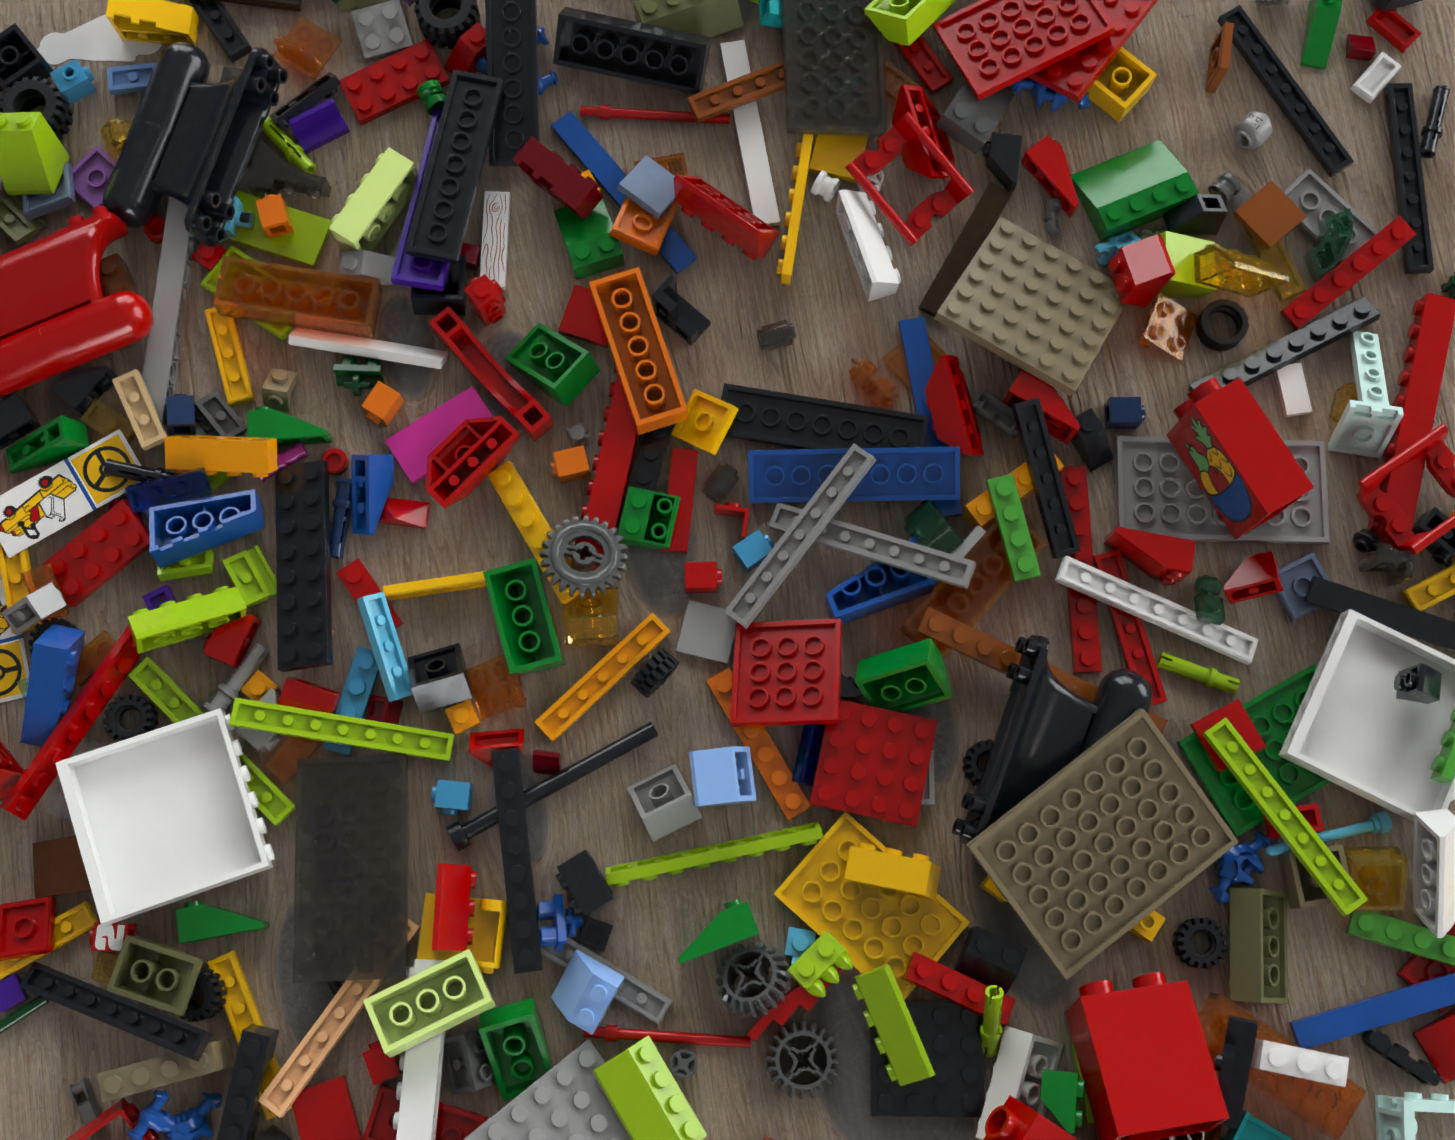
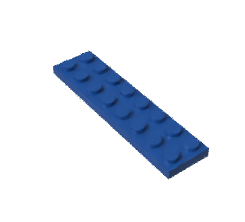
[748,447,960,503]

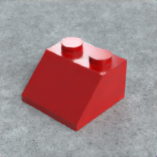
[1107,234,1176,308]

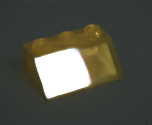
[1194,244,1290,298]

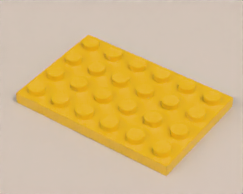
[773,812,970,1000]

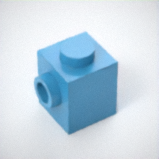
[50,59,96,104]
[732,529,774,573]
[431,780,474,816]

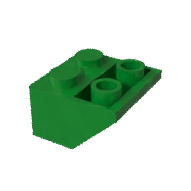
[617,486,681,549]
[1041,1069,1085,1134]

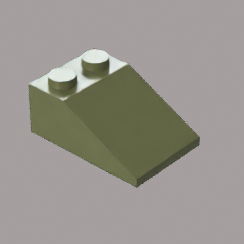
[106,935,204,1016]

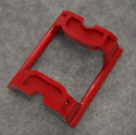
[845,112,974,246]
[1356,424,1455,555]

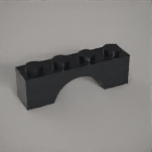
[217,1024,279,1140]

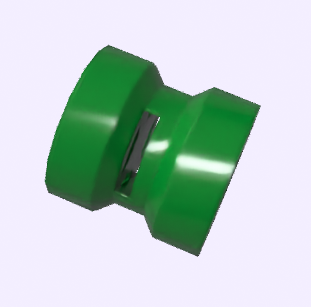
[417,80,446,116]

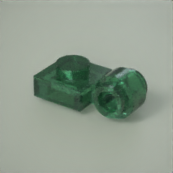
[1194,575,1226,625]

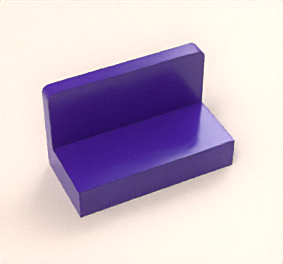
[288,98,350,154]

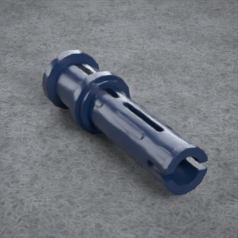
[330,477,353,559]

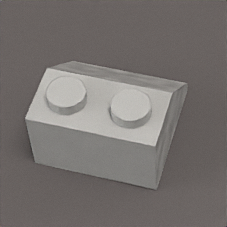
[627,764,702,842]

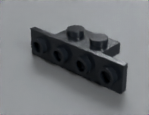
[1214,1015,1258,1129]

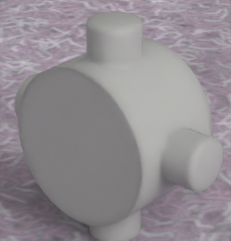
[566,423,589,445]

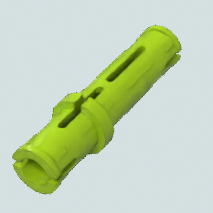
[261,115,317,177]
[1156,651,1240,695]
[980,985,1004,1057]

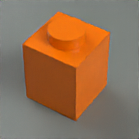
[255,194,294,238]
[361,381,405,427]
[550,445,591,484]

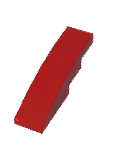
[746,965,842,1041]

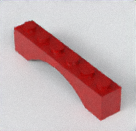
[429,306,554,442]

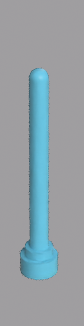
[1266,811,1392,856]

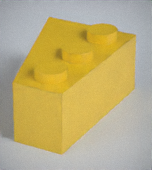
[106,0,200,46]
[844,843,942,900]

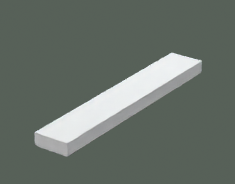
[289,327,448,369]

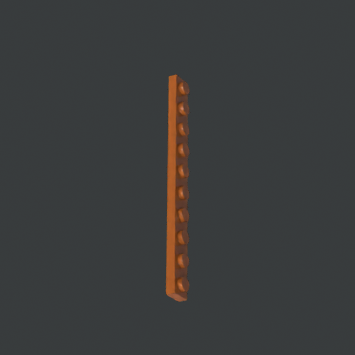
[916,607,1168,734]

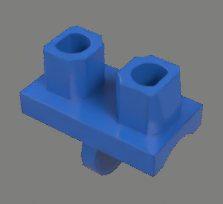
[536,894,583,952]

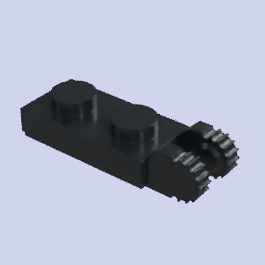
[1361,1030,1442,1086]

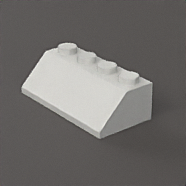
[835,189,901,302]
[1413,809,1455,938]
[976,1026,1063,1140]

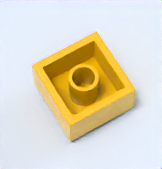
[1088,47,1157,122]

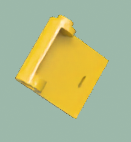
[417,893,507,974]

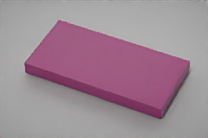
[384,386,493,485]

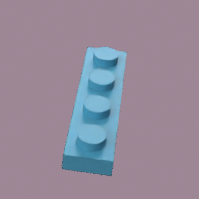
[356,592,413,702]

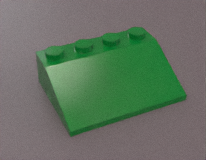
[1071,140,1199,242]

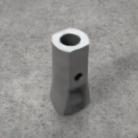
[67,1077,102,1126]

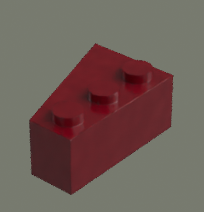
[513,136,603,221]

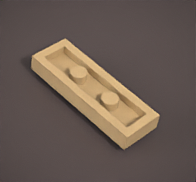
[112,369,168,451]

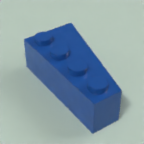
[149,489,265,569]
[825,535,935,625]
[20,624,86,747]

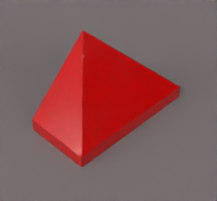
[378,497,431,529]
[469,728,525,768]

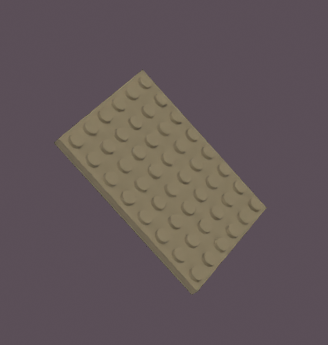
[966,708,1239,980]

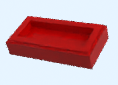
[1366,7,1422,53]

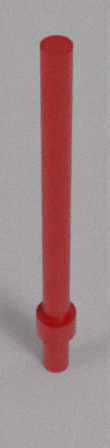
[580,104,730,124]
[583,1024,751,1048]

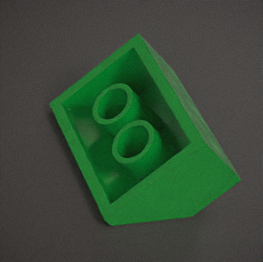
[855,638,952,712]

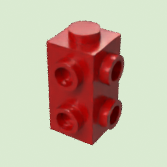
[464,274,506,326]

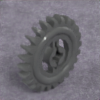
[539,515,629,599]

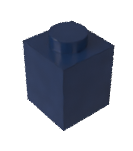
[166,394,196,436]
[1104,397,1146,429]

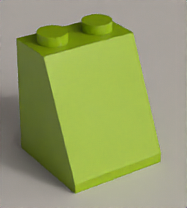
[0,112,70,195]
[1156,231,1217,298]

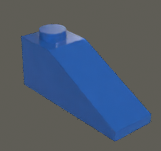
[351,454,394,535]

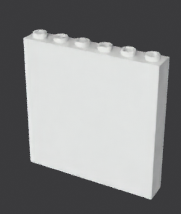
[1278,609,1455,822]
[55,708,275,925]

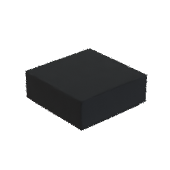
[578,917,614,952]

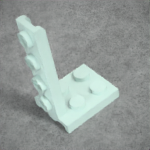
[1328,331,1404,458]
[1375,1092,1455,1140]

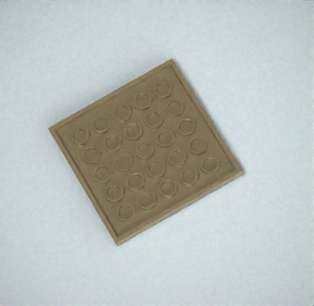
[934,217,1126,397]

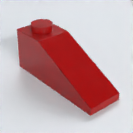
[1021,135,1079,217]

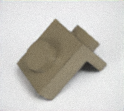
[262,368,298,411]

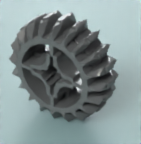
[715,941,791,1018]
[765,1020,841,1099]

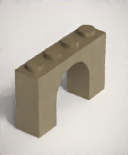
[97,1038,235,1103]

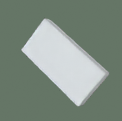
[1350,51,1402,104]
[1274,363,1312,418]

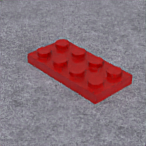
[339,38,450,126]
[42,500,149,607]

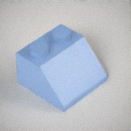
[551,949,625,1035]

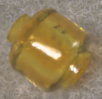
[101,117,132,157]

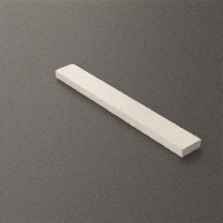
[720,40,780,227]
[1055,555,1259,665]

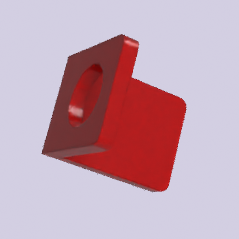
[714,502,749,541]

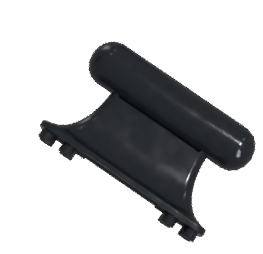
[102,42,288,247]
[952,635,1152,845]

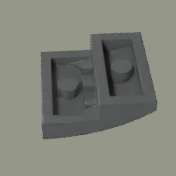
[194,390,247,437]

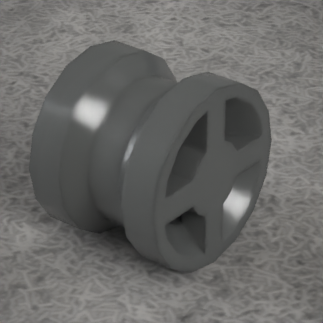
[1208,173,1241,205]
[669,1048,697,1078]

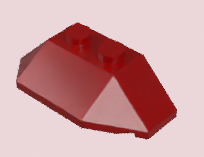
[892,85,955,179]
[925,354,984,457]
[426,416,520,509]

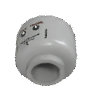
[1234,111,1273,149]

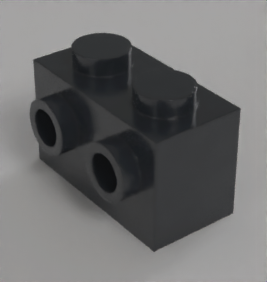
[1412,507,1455,567]

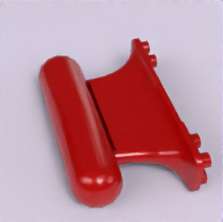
[0,206,154,398]

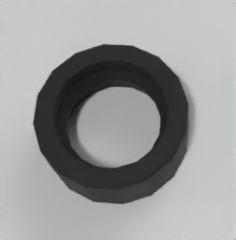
[1196,299,1249,351]

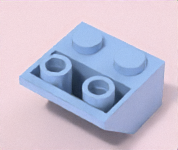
[689,746,756,807]

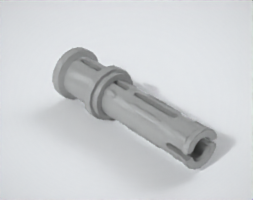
[202,642,270,711]

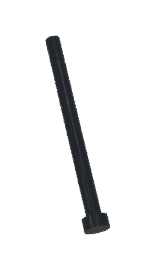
[446,722,658,851]

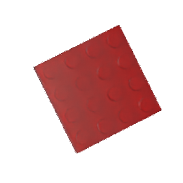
[730,618,842,727]
[809,699,938,828]

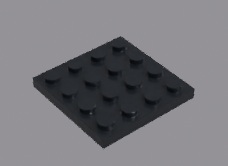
[870,1000,984,1117]

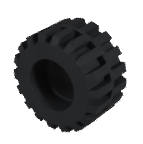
[414,0,481,49]
[0,76,73,141]

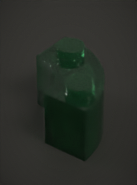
[1303,208,1353,279]
[904,500,964,554]

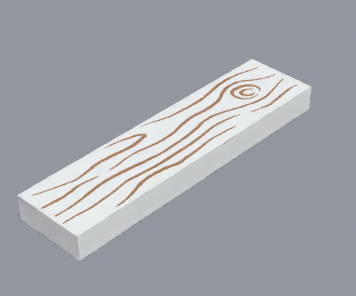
[480,191,511,290]

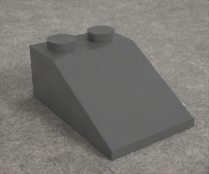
[935,80,1014,154]

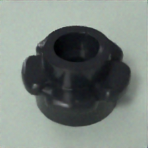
[1352,529,1379,553]

